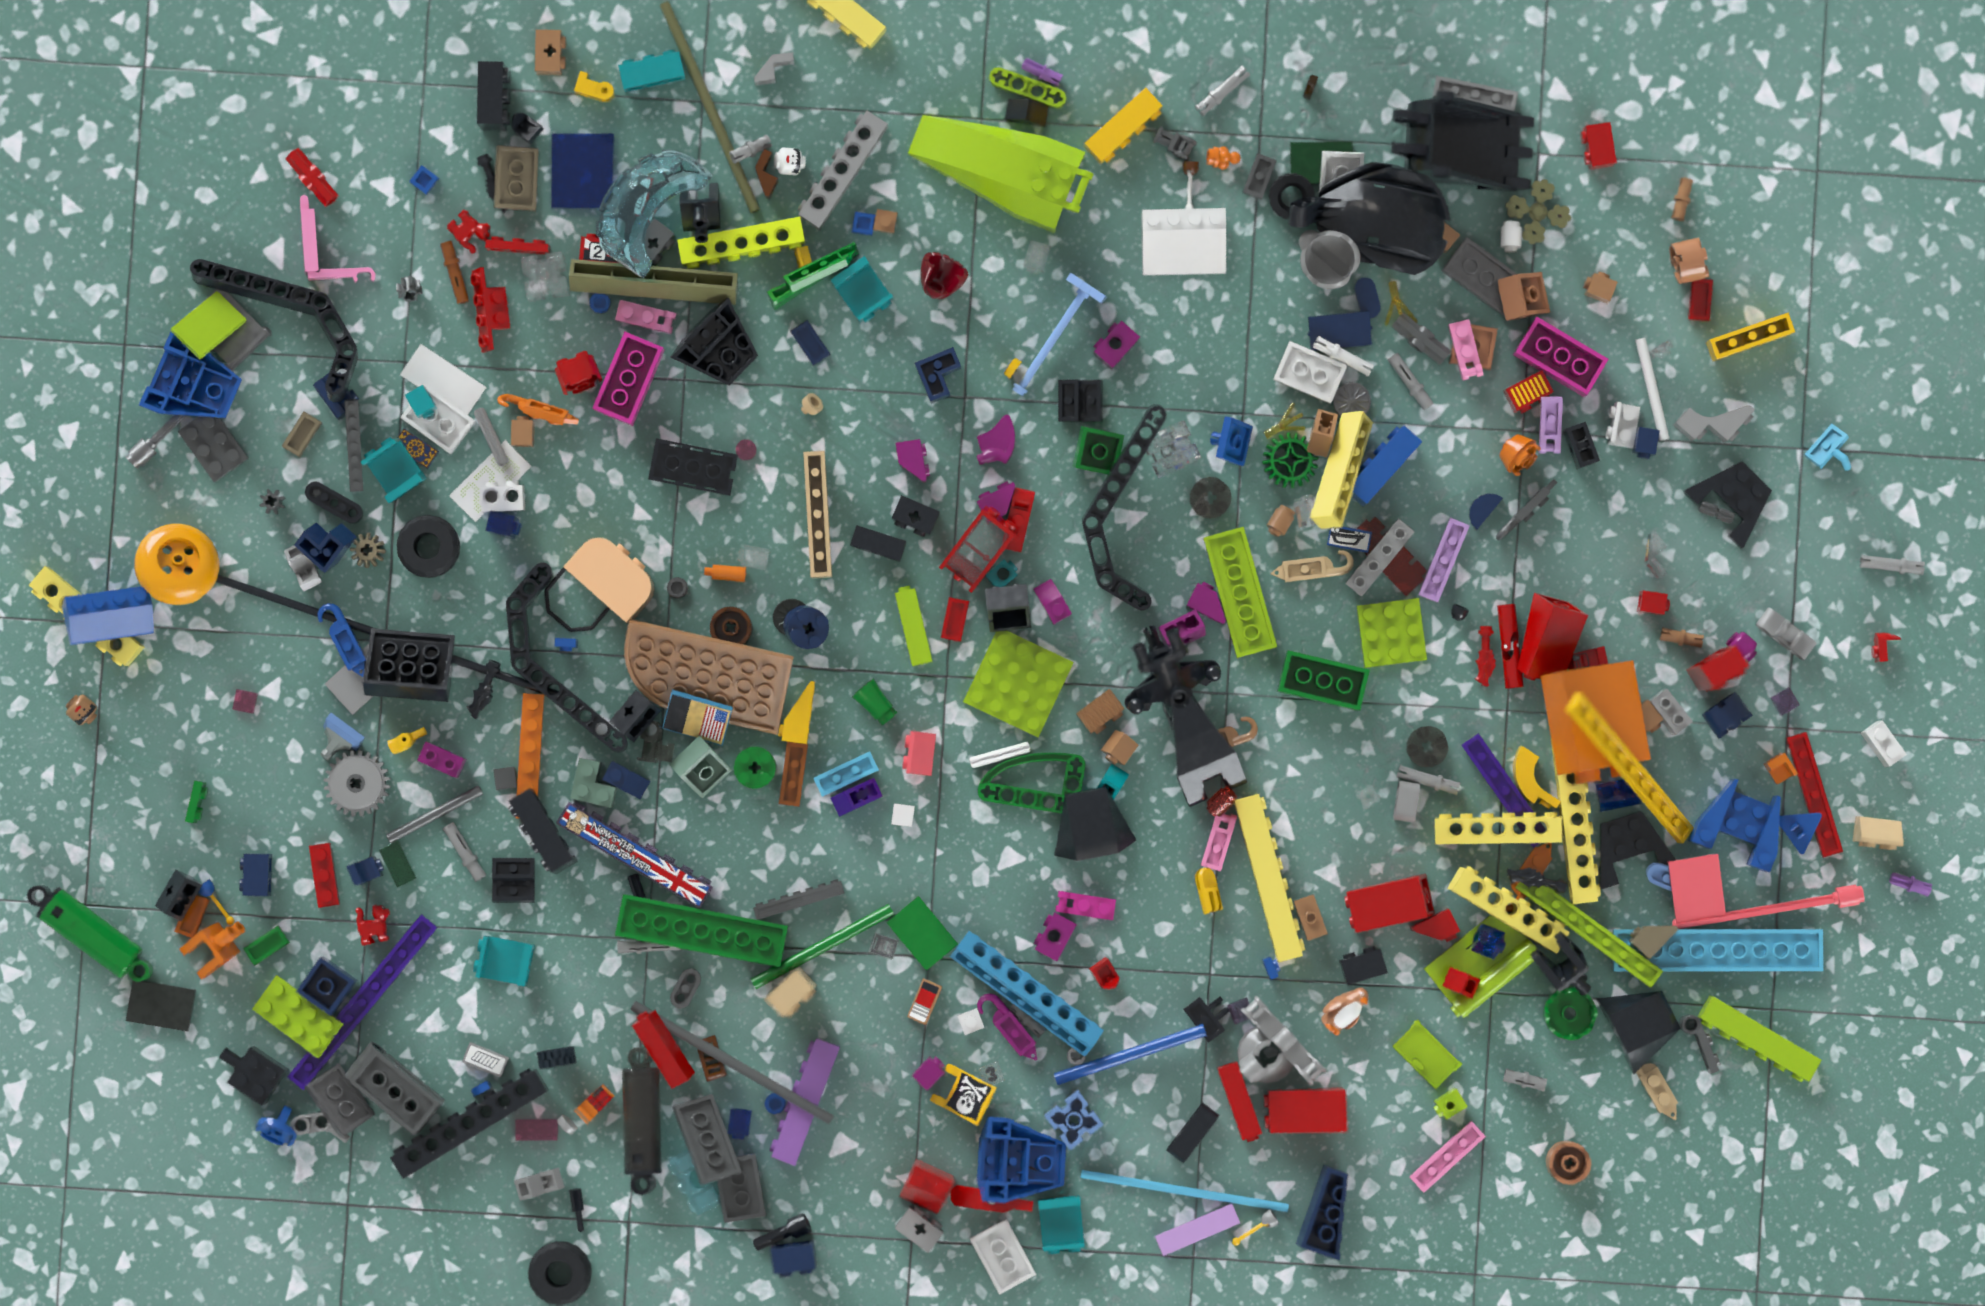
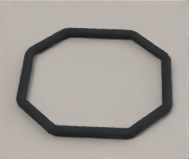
[544,567,610,632]

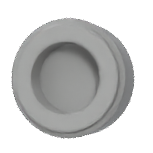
[557,1114,578,1134]

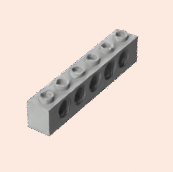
[798,111,888,230]

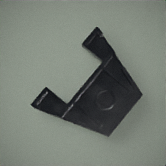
[1684,461,1772,549]
[1599,811,1676,889]

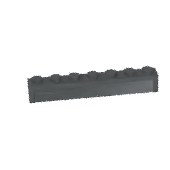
[345,399,363,492]
[753,879,845,920]

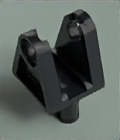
[680,183,721,243]
[1531,931,1591,996]

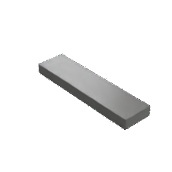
[1432,76,1518,111]

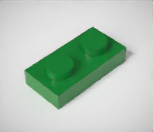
[185,781,208,823]

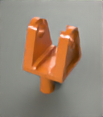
[179,921,245,980]

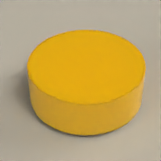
[1004,358,1022,379]

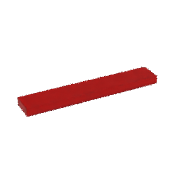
[1785,732,1843,858]

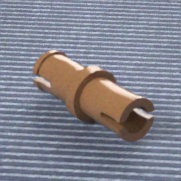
[1671,178,1693,221]
[1660,627,1704,648]

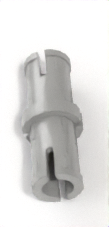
[729,135,772,164]
[1503,1068,1547,1092]

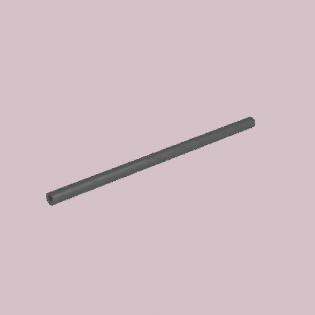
[631,1001,834,1124]

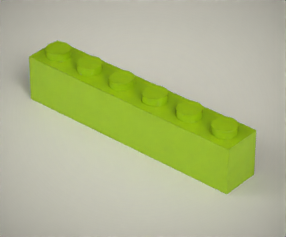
[1697,995,1822,1083]

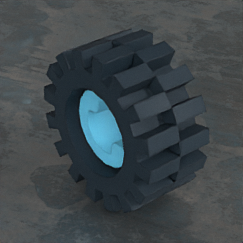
[537,1046,576,1069]

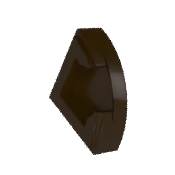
[1303,75,1318,100]

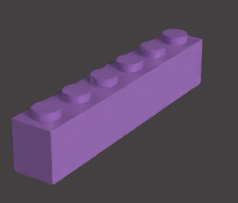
[769,1038,840,1166]

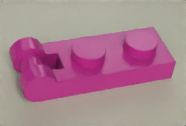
[1055,891,1116,920]

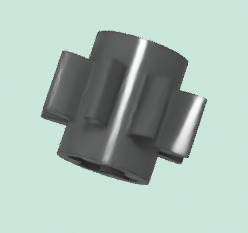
[396,276,422,302]
[259,489,286,514]

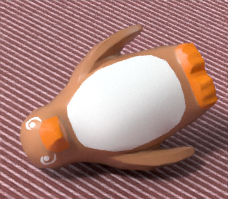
[1321,988,1369,1036]

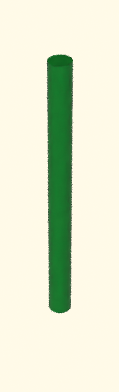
[750,903,894,990]

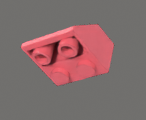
[902,731,936,776]

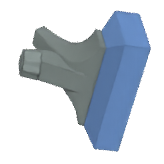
[321,713,365,761]

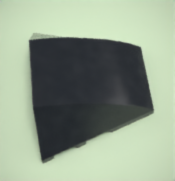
[670,297,758,386]
[1054,787,1136,861]
[1596,991,1681,1075]

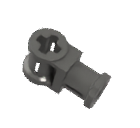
[1153,126,1197,161]

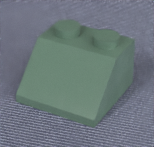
[669,735,732,798]

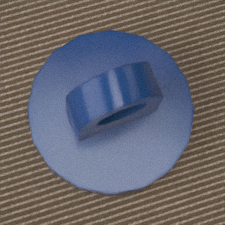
[255,1105,297,1146]

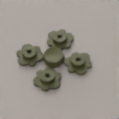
[1505,179,1571,245]

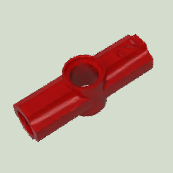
[285,147,339,207]

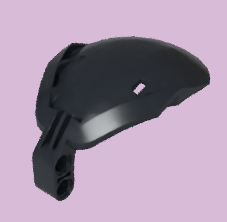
[1288,162,1450,275]

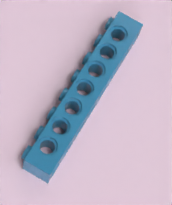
[950,931,1104,1057]

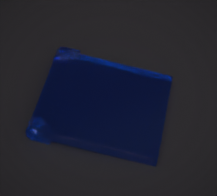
[551,133,614,209]

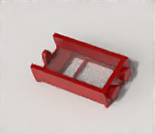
[939,506,1019,593]

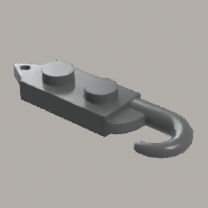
[1496,479,1557,541]

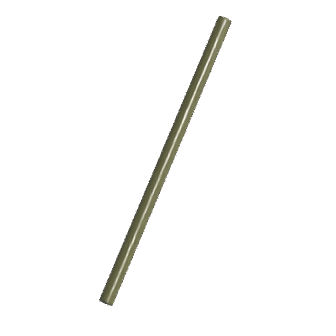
[660,1,760,213]

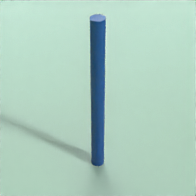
[1054,1024,1207,1085]

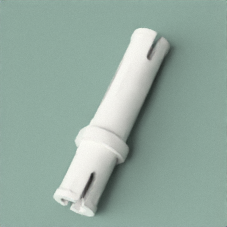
[1313,336,1374,377]

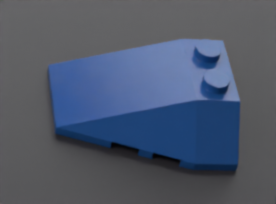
[139,332,242,418]
[977,1117,1066,1203]

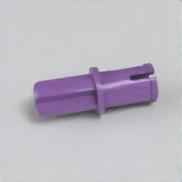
[1022,58,1063,87]
[1889,873,1932,897]

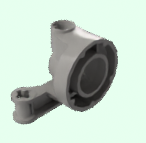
[1237,996,1326,1085]

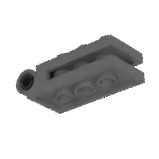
[345,1041,445,1135]

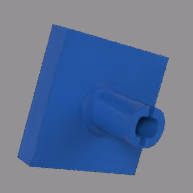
[1210,416,1253,467]

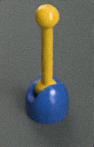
[199,879,235,925]

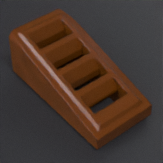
[697,1035,728,1082]

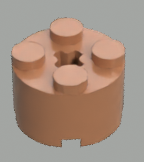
[1669,238,1709,284]
[1546,1141,1591,1185]

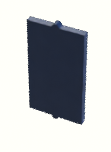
[1307,310,1373,351]

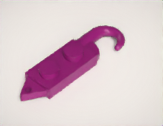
[977,993,1037,1061]

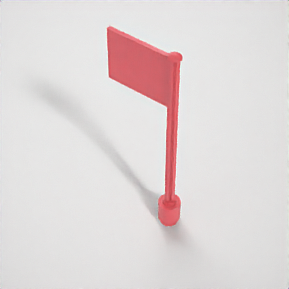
[1668,853,1864,929]

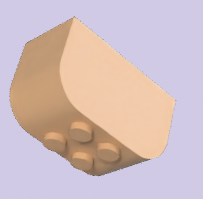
[563,538,654,623]

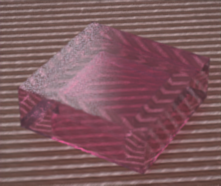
[232,689,258,714]

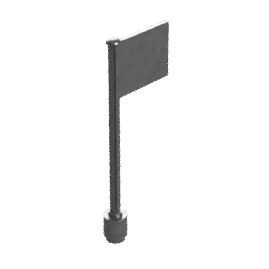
[126,289,272,469]

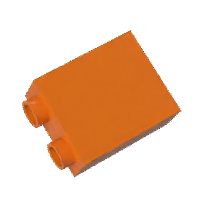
[1540,660,1651,784]

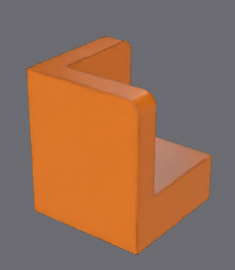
[1764,753,1798,784]

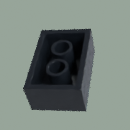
[477,61,511,131]

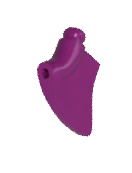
[976,415,1015,465]

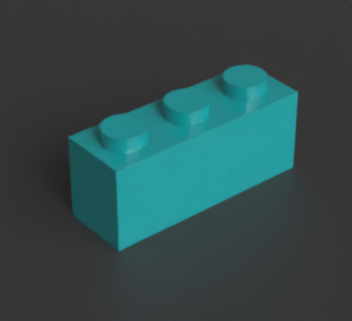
[618,50,686,93]

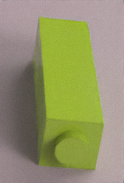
[895,585,933,667]

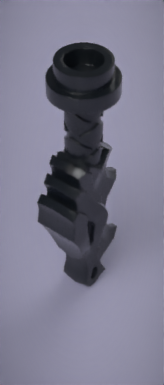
[477,154,509,213]
[466,660,501,719]
[1507,868,1567,894]

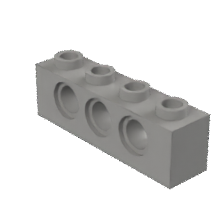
[1345,518,1415,597]

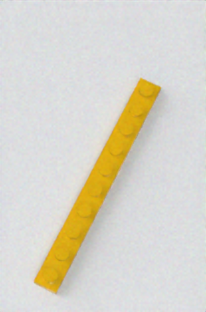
[1565,693,1694,844]

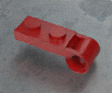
[1002,487,1035,552]

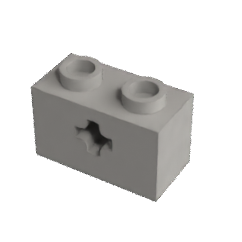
[1649,689,1693,735]
[895,1206,944,1253]

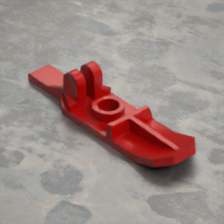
[950,1185,1034,1213]

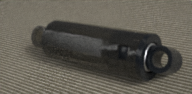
[622,1046,662,1195]

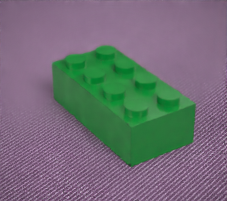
[1277,650,1370,711]

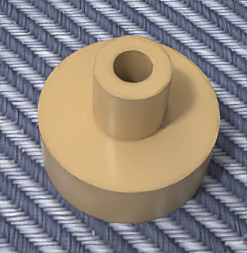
[801,393,823,415]

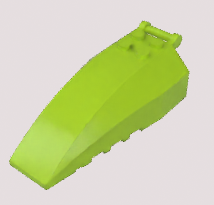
[908,115,1094,233]

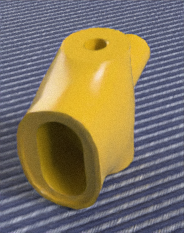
[387,727,427,754]

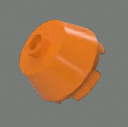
[1499,434,1541,476]

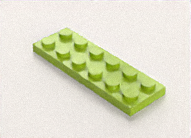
[1203,526,1277,658]

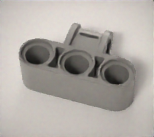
[1756,608,1817,660]

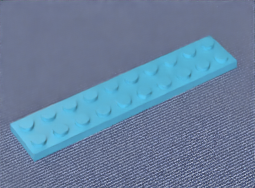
[1613,929,1823,972]

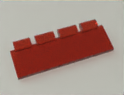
[1357,516,1427,596]

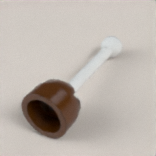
[1182,161,1199,209]

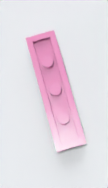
[1409,1121,1486,1193]

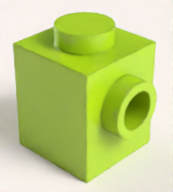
[1433,1087,1468,1120]

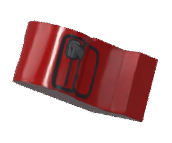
[1568,646,1608,671]

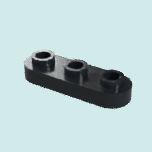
[305,482,363,524]

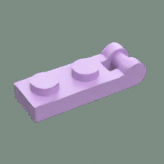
[1538,397,1563,454]

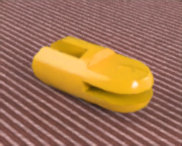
[1195,868,1223,914]

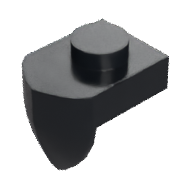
[511,112,544,145]

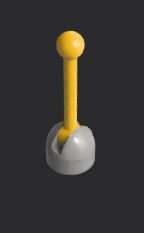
[1232,1210,1279,1246]

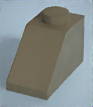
[1629,925,1679,959]

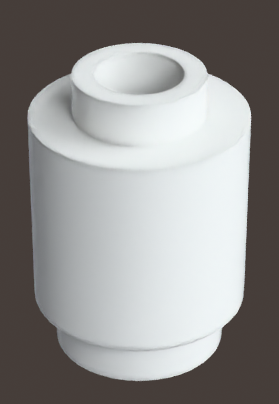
[1500,221,1522,252]

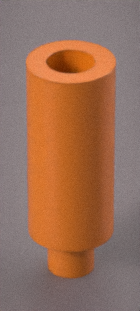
[704,564,746,582]

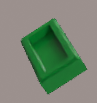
[243,925,290,966]

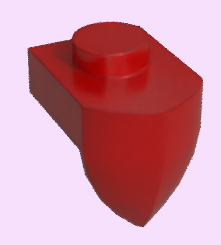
[1871,632,1901,662]
[1089,957,1120,990]

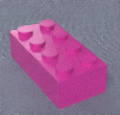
[1513,317,1609,397]
[592,331,665,427]

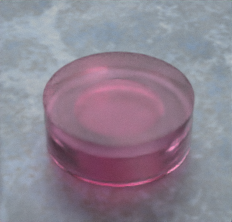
[736,439,757,461]

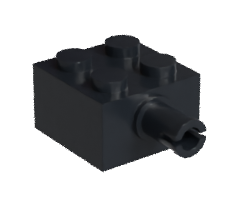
[219,1046,289,1106]

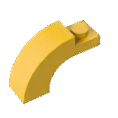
[1513,746,1561,809]

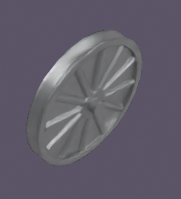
[1333,382,1371,416]

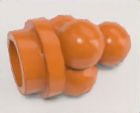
[1206,146,1241,170]

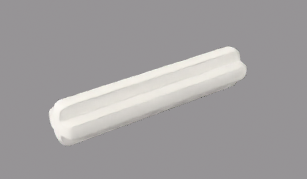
[970,742,1031,768]

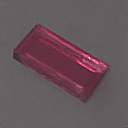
[515,1119,558,1141]

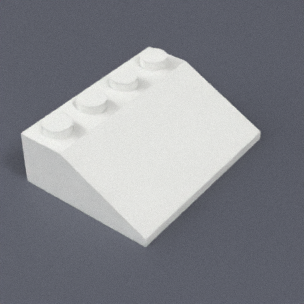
[1141,208,1226,275]

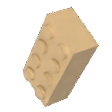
[765,967,817,1017]

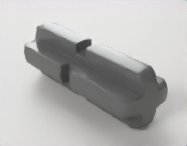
[1699,501,1735,524]

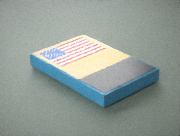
[662,690,733,746]

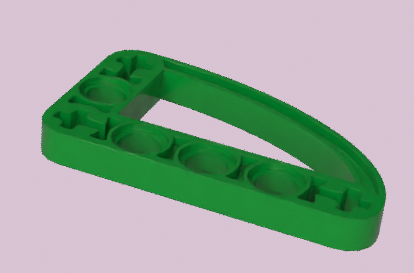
[978,753,1085,813]

